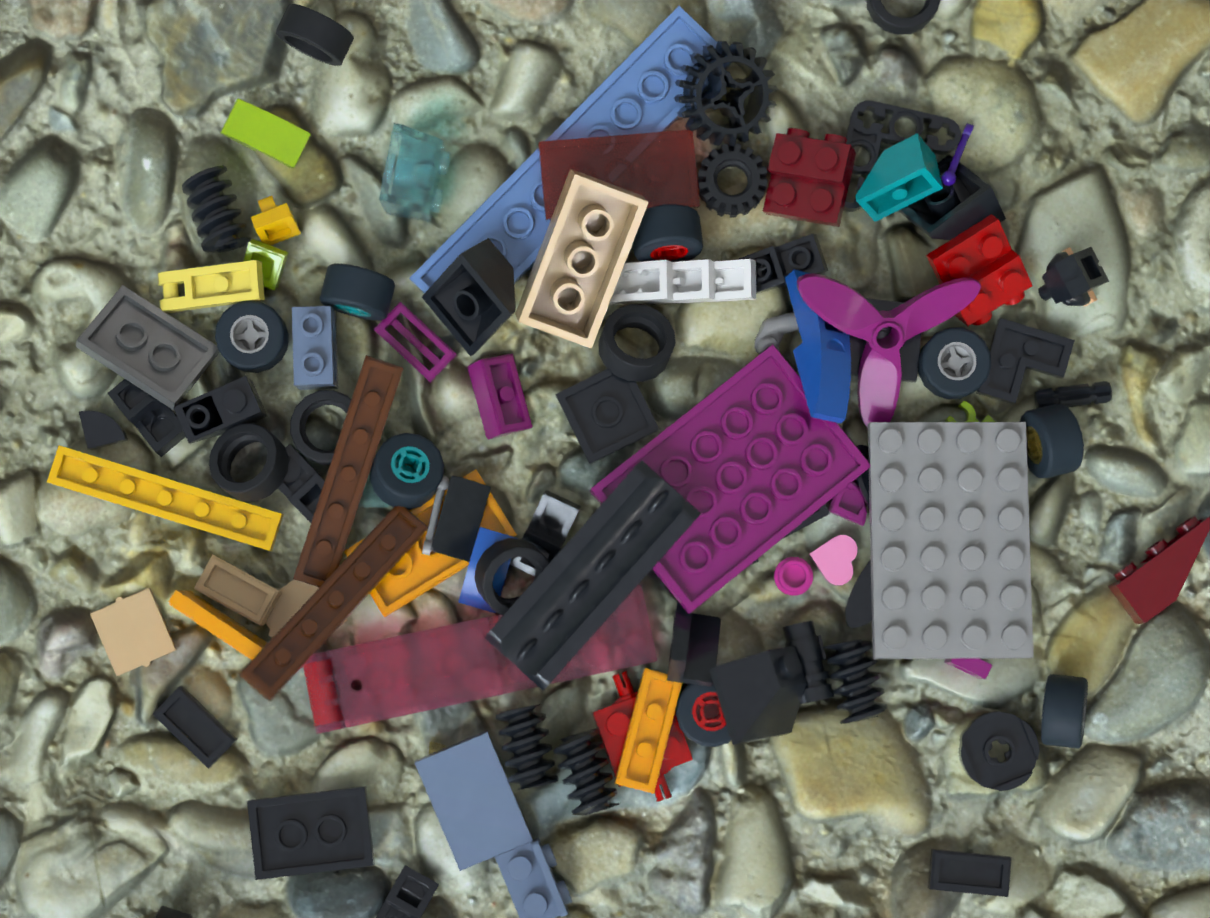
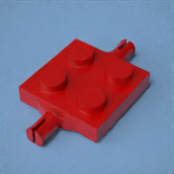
[591,671,693,802]

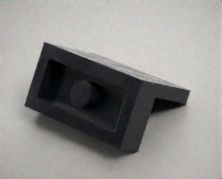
[667,600,721,687]

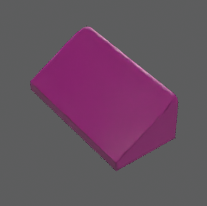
[468,354,533,440]

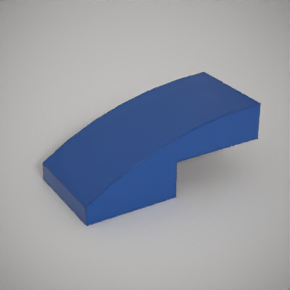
[458,527,518,614]

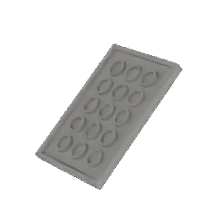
[868,422,1033,659]

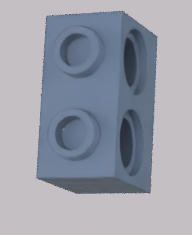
[292,306,338,390]

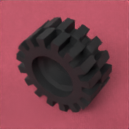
[697,143,768,218]

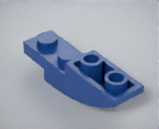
[785,270,851,423]

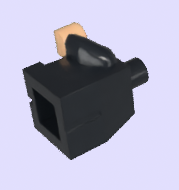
[1038,247,1109,306]

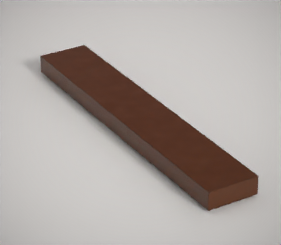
[293,355,403,587]
[240,506,428,702]

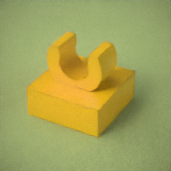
[251,195,301,245]

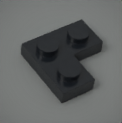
[976,318,1075,404]

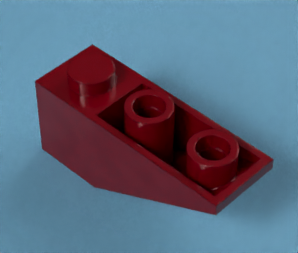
[1108,515,1210,624]

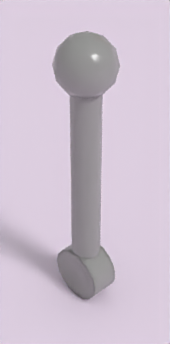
[422,475,450,555]

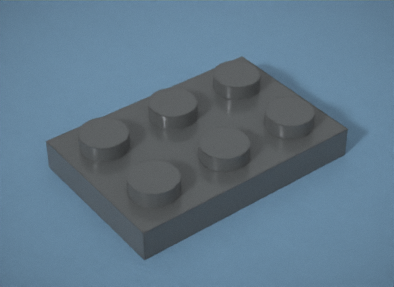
[76,285,219,410]

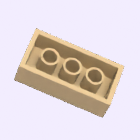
[515,169,648,349]

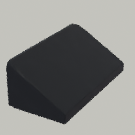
[430,475,491,562]

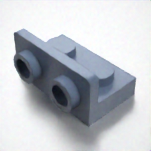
[495,837,573,918]

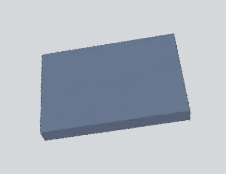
[414,730,533,871]

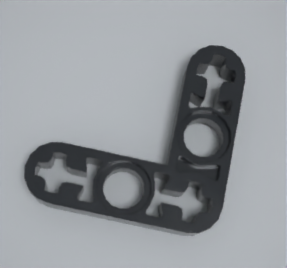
[844,101,961,212]

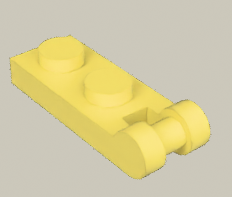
[158,260,265,313]

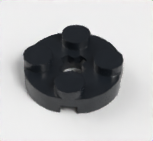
[959,711,1040,791]

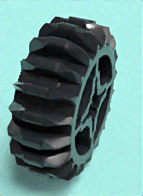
[674,41,779,147]

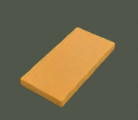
[344,469,518,618]

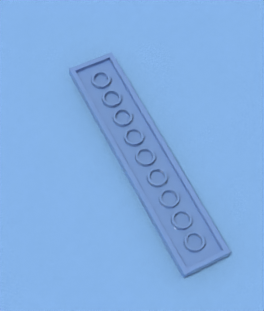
[409,6,733,293]

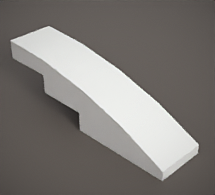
[609,259,756,304]

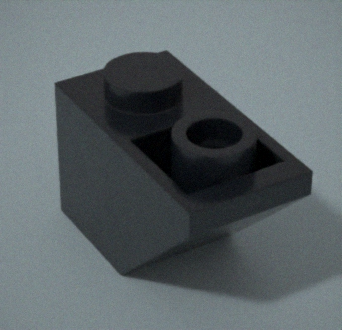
[173,376,267,444]

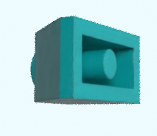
[855,133,943,222]

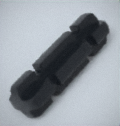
[1034,381,1112,408]

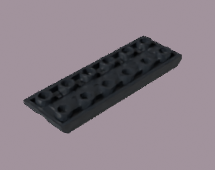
[485,460,702,691]

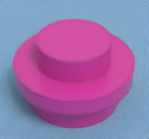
[774,557,813,596]

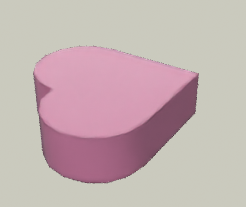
[808,535,858,586]

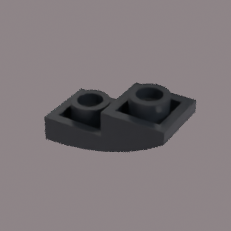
[738,234,828,294]

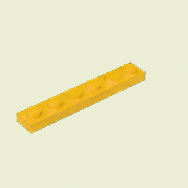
[47,445,284,552]

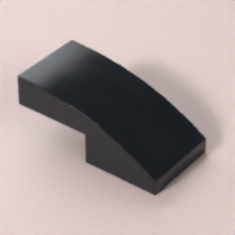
[107,379,186,457]
[278,444,325,523]
[510,490,581,576]
[376,865,439,918]

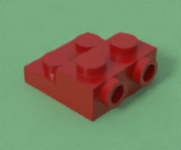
[926,214,1033,327]

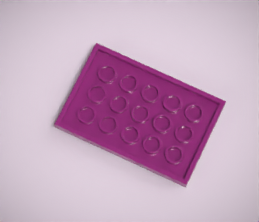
[589,344,870,614]

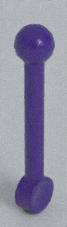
[941,123,974,186]

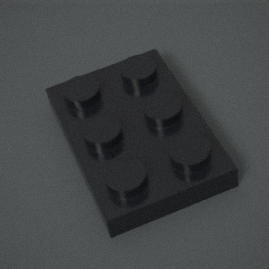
[247,786,375,880]

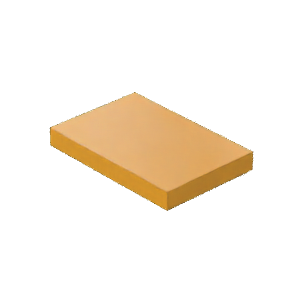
[168,590,268,660]

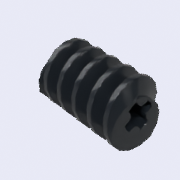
[182,165,251,253]
[824,639,888,724]
[495,704,559,790]
[553,728,621,815]

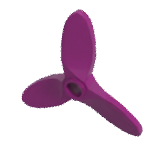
[797,273,981,429]

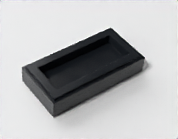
[153,686,238,769]
[928,849,1012,897]

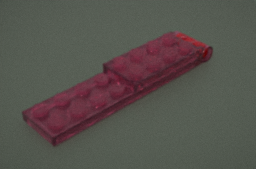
[303,585,658,734]

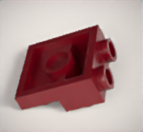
[763,128,856,227]

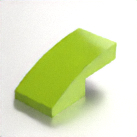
[220,98,311,168]

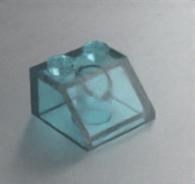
[379,123,451,222]

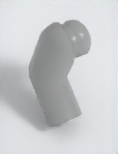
[755,312,799,354]

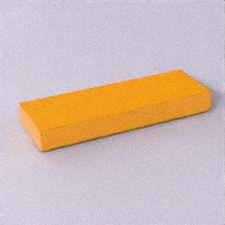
[614,668,682,794]

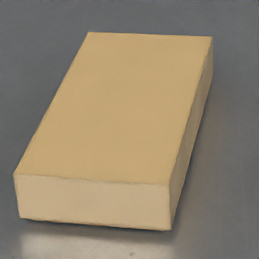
[194,554,282,626]

